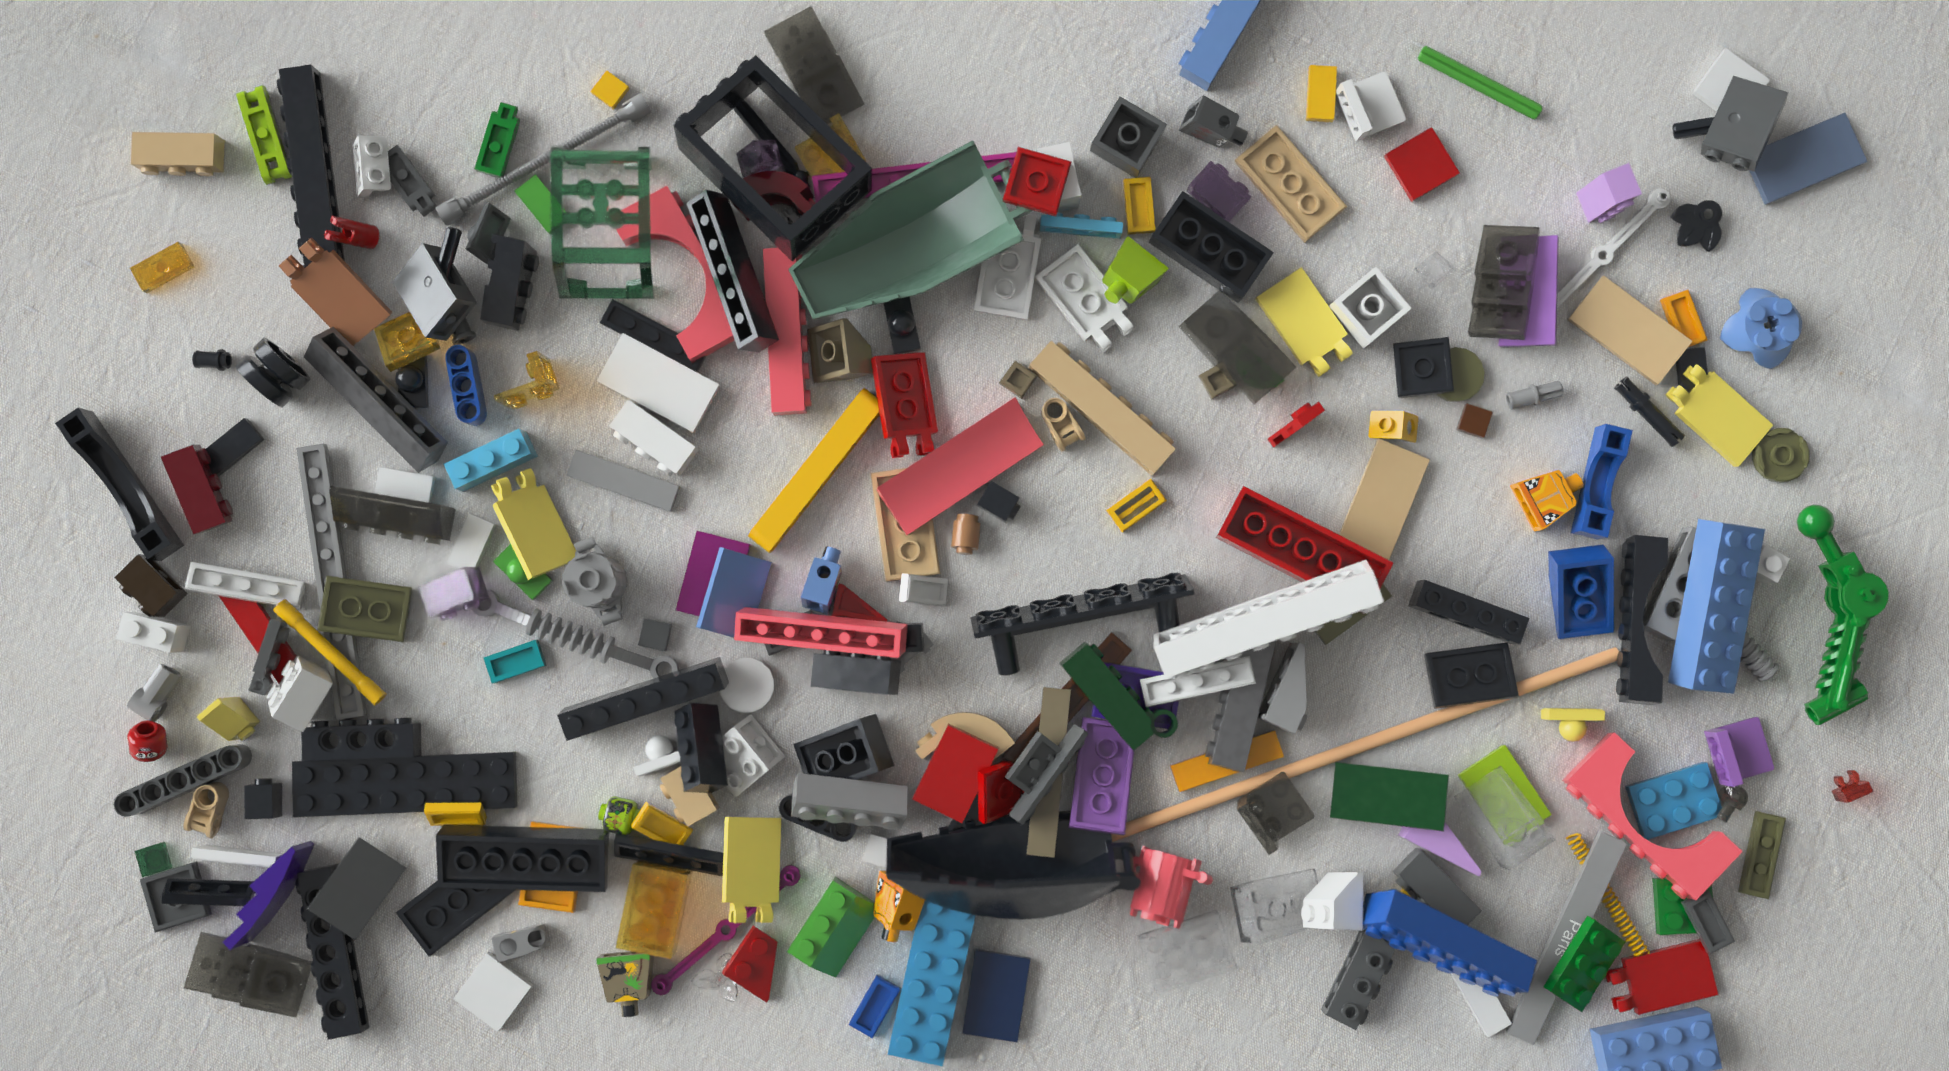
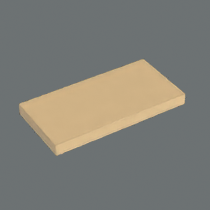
[1234,125,1347,243]
[1567,275,1693,385]
[1339,439,1430,560]
[871,468,940,582]

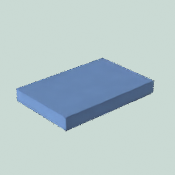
[696,547,772,638]

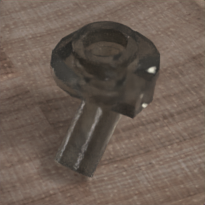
[1716,786,1748,823]

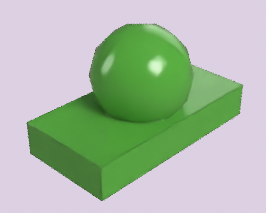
[493,544,553,600]

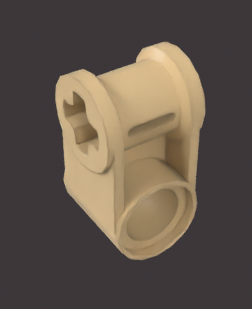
[1041,398,1086,452]
[183,782,229,838]

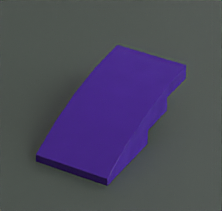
[223,841,314,950]

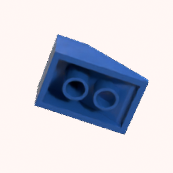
[1548,544,1614,639]

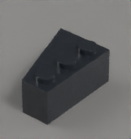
[480,234,539,331]

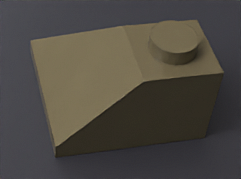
[807,318,873,383]

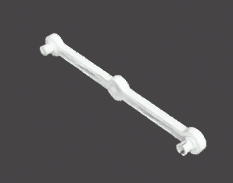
[1557,188,1671,308]

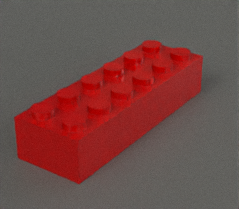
[1216,486,1394,614]

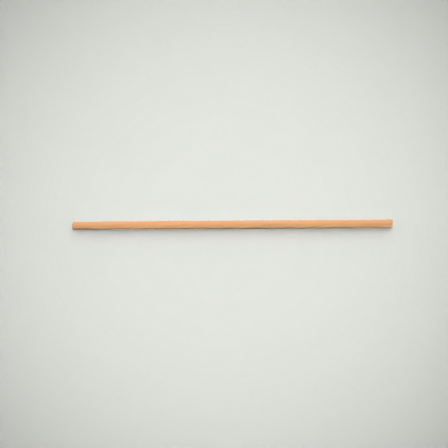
[1111,647,1619,842]

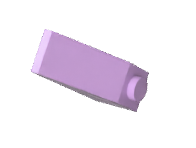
[1398,822,1482,876]

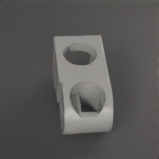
[491,924,549,963]

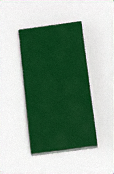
[1330,762,1449,832]

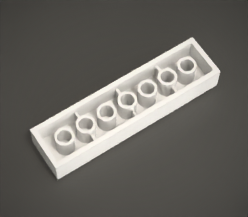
[1154,560,1384,679]

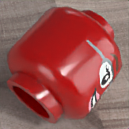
[127,721,168,762]

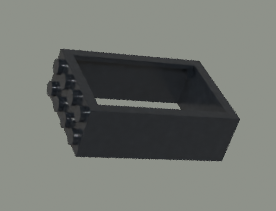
[673,55,872,261]

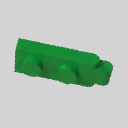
[474,102,520,178]

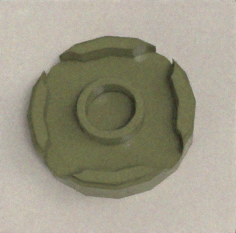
[1436,347,1485,402]
[1752,428,1810,483]

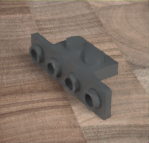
[1005,724,1088,825]

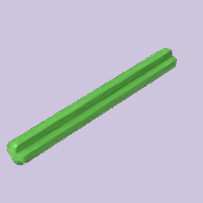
[1418,46,1543,119]

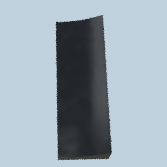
[436,825,610,892]

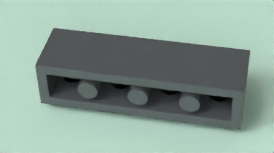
[1321,929,1398,1030]

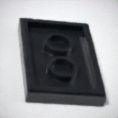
[1424,642,1519,709]

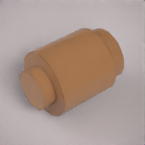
[951,514,981,555]

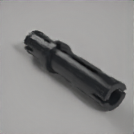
[1614,376,1685,447]

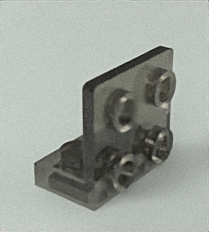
[1237,772,1314,855]

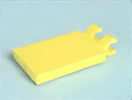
[1255,267,1353,377]
[1665,365,1773,467]
[491,468,576,580]
[722,817,781,923]

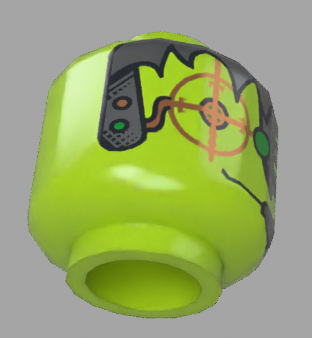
[598,796,641,835]

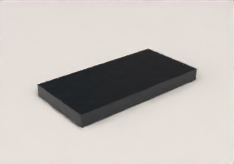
[396,881,516,957]

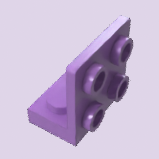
[1704,717,1774,787]

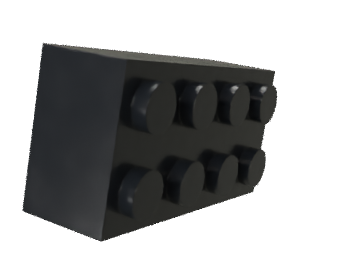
[1149,191,1274,303]

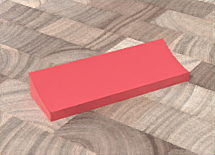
[876,397,1044,536]

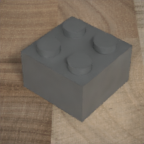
[1090,96,1167,178]

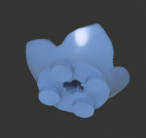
[1720,288,1802,369]

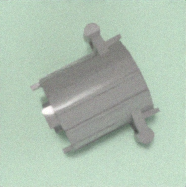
[562,537,627,626]

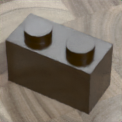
[114,554,188,617]

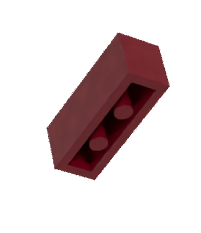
[161,445,233,534]

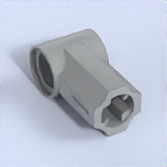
[127,664,183,722]

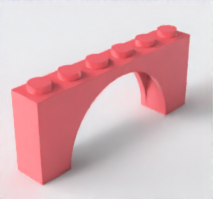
[609,186,735,363]
[1562,732,1743,900]

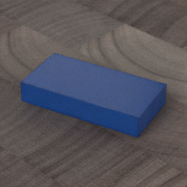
[849,974,901,1039]

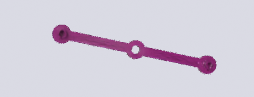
[651,865,801,995]

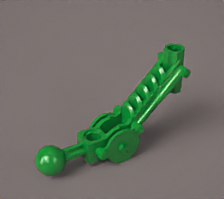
[1796,504,1889,725]

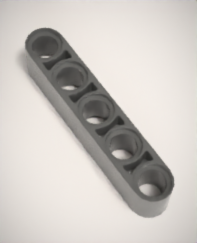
[113,744,252,817]

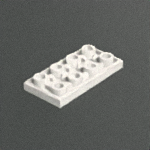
[597,333,720,433]

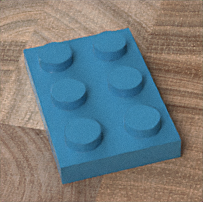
[1625,762,1725,840]

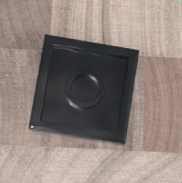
[1393,337,1454,399]

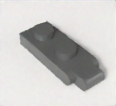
[388,145,436,217]

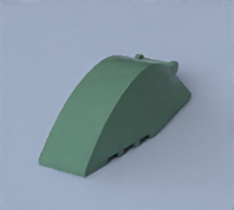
[788,141,1033,319]

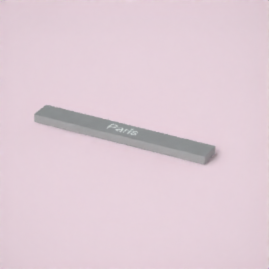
[1506,830,1627,1045]

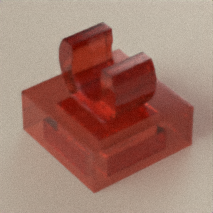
[1832,770,1874,803]

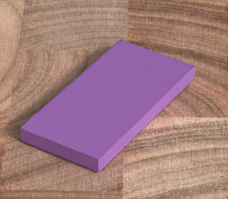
[1499,235,1559,347]
[1069,717,1134,836]

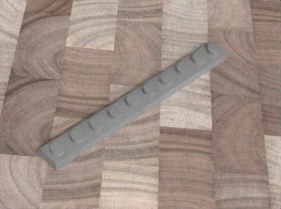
[296,443,367,720]

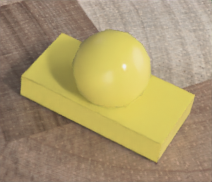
[1541,708,1605,742]

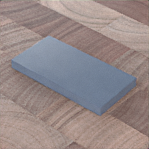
[1749,113,1868,205]

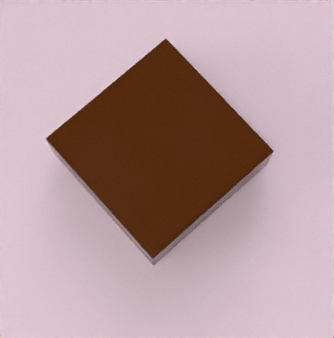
[1456,403,1493,439]

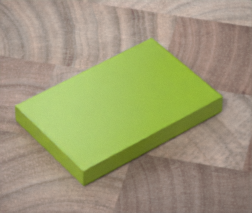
[1457,744,1552,845]

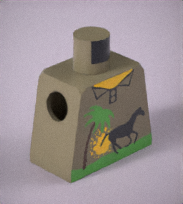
[596,949,654,1017]

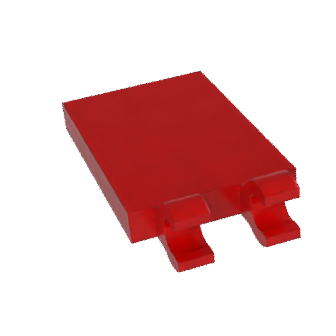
[871,352,938,458]
[1606,939,1719,1015]

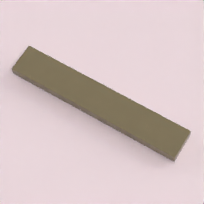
[1027,687,1071,858]

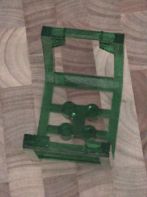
[550,145,654,299]

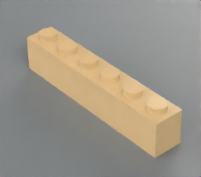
[1029,341,1176,476]

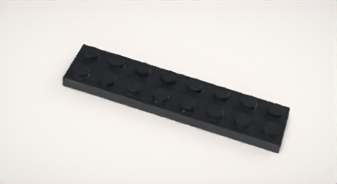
[292,752,518,817]

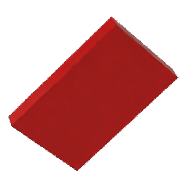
[912,723,999,823]

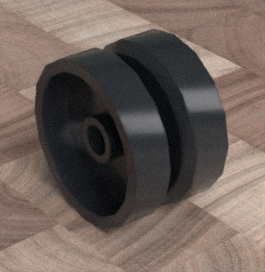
[235,337,310,408]

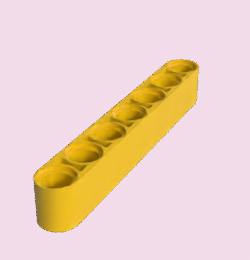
[748,388,880,553]

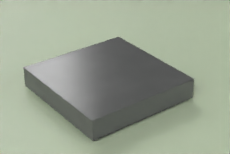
[140,861,212,932]

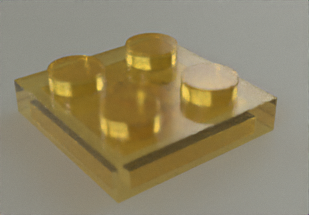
[374,312,441,372]

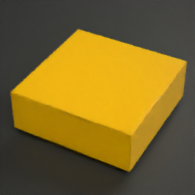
[590,70,630,110]

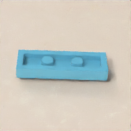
[1039,212,1123,239]

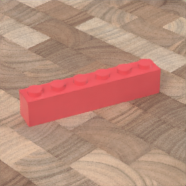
[763,248,812,416]
[734,607,907,658]

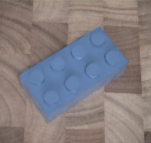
[1589,1006,1722,1071]

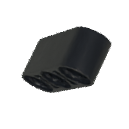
[779,794,857,842]

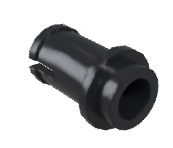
[192,349,232,371]

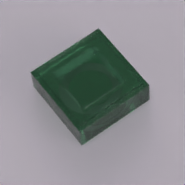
[134,842,173,877]

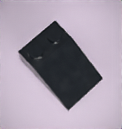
[793,714,895,780]

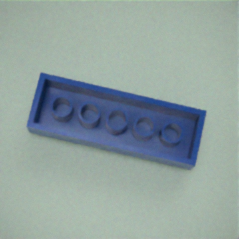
[1363,890,1537,996]

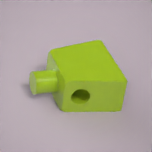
[1102,236,1169,304]

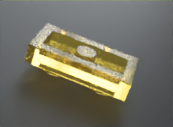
[130,242,195,293]

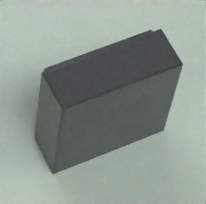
[638,618,672,651]

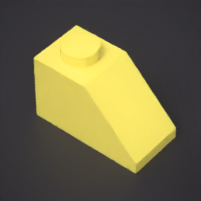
[196,697,260,741]

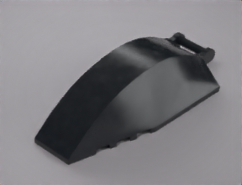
[886,811,1141,920]

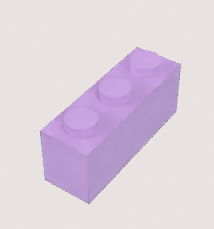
[1576,163,1642,223]

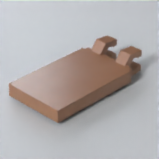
[279,237,392,346]

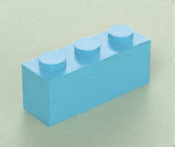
[444,429,538,492]

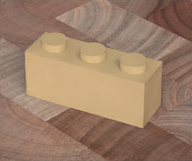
[131,132,225,176]

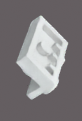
[352,135,391,198]

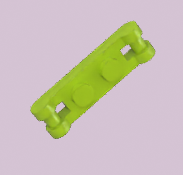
[236,85,292,185]

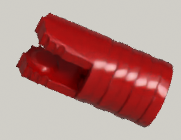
[324,216,379,250]

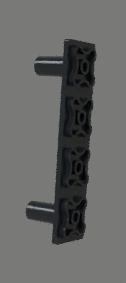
[970,572,1195,676]

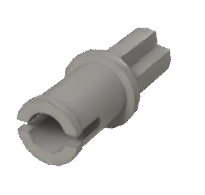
[1506,381,1563,410]

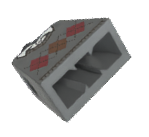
[1179,95,1248,147]

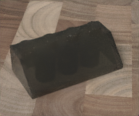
[329,486,456,545]

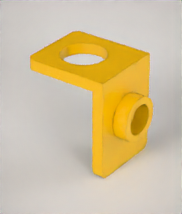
[1368,411,1418,443]

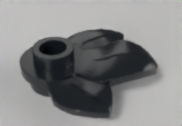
[1671,200,1722,252]

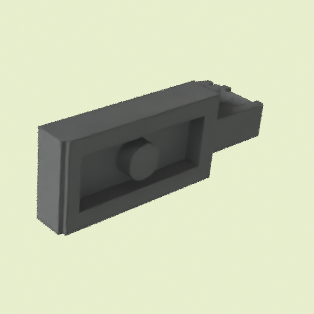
[248,617,290,696]

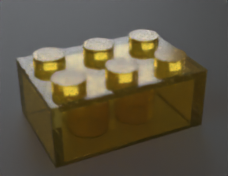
[616,861,692,959]

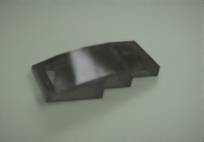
[763,6,864,124]
[1468,225,1540,340]
[1178,291,1296,405]
[183,932,311,1018]

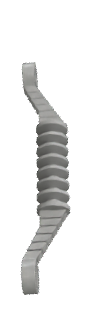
[470,589,679,678]

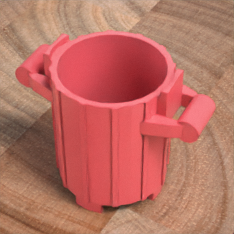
[1130,845,1213,929]

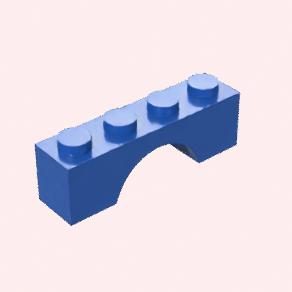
[1571,424,1633,539]

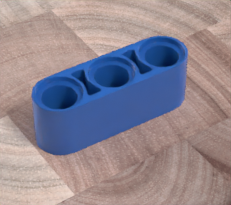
[445,345,487,426]

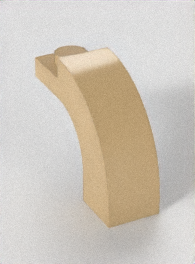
[915,712,1015,759]

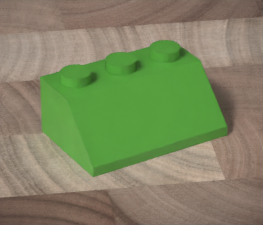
[787,876,875,978]

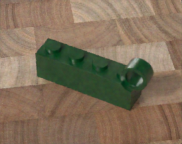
[1059,642,1178,751]

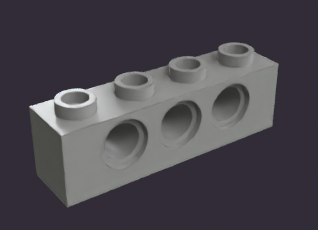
[1643,527,1696,641]

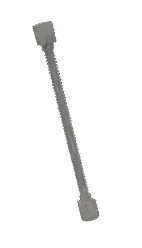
[435,93,651,226]

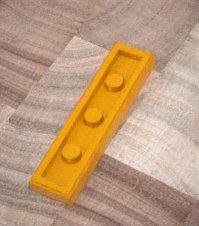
[1170,730,1284,792]

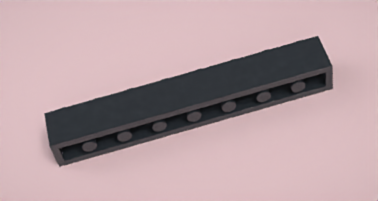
[277,64,345,268]

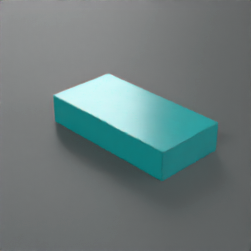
[483,640,547,684]

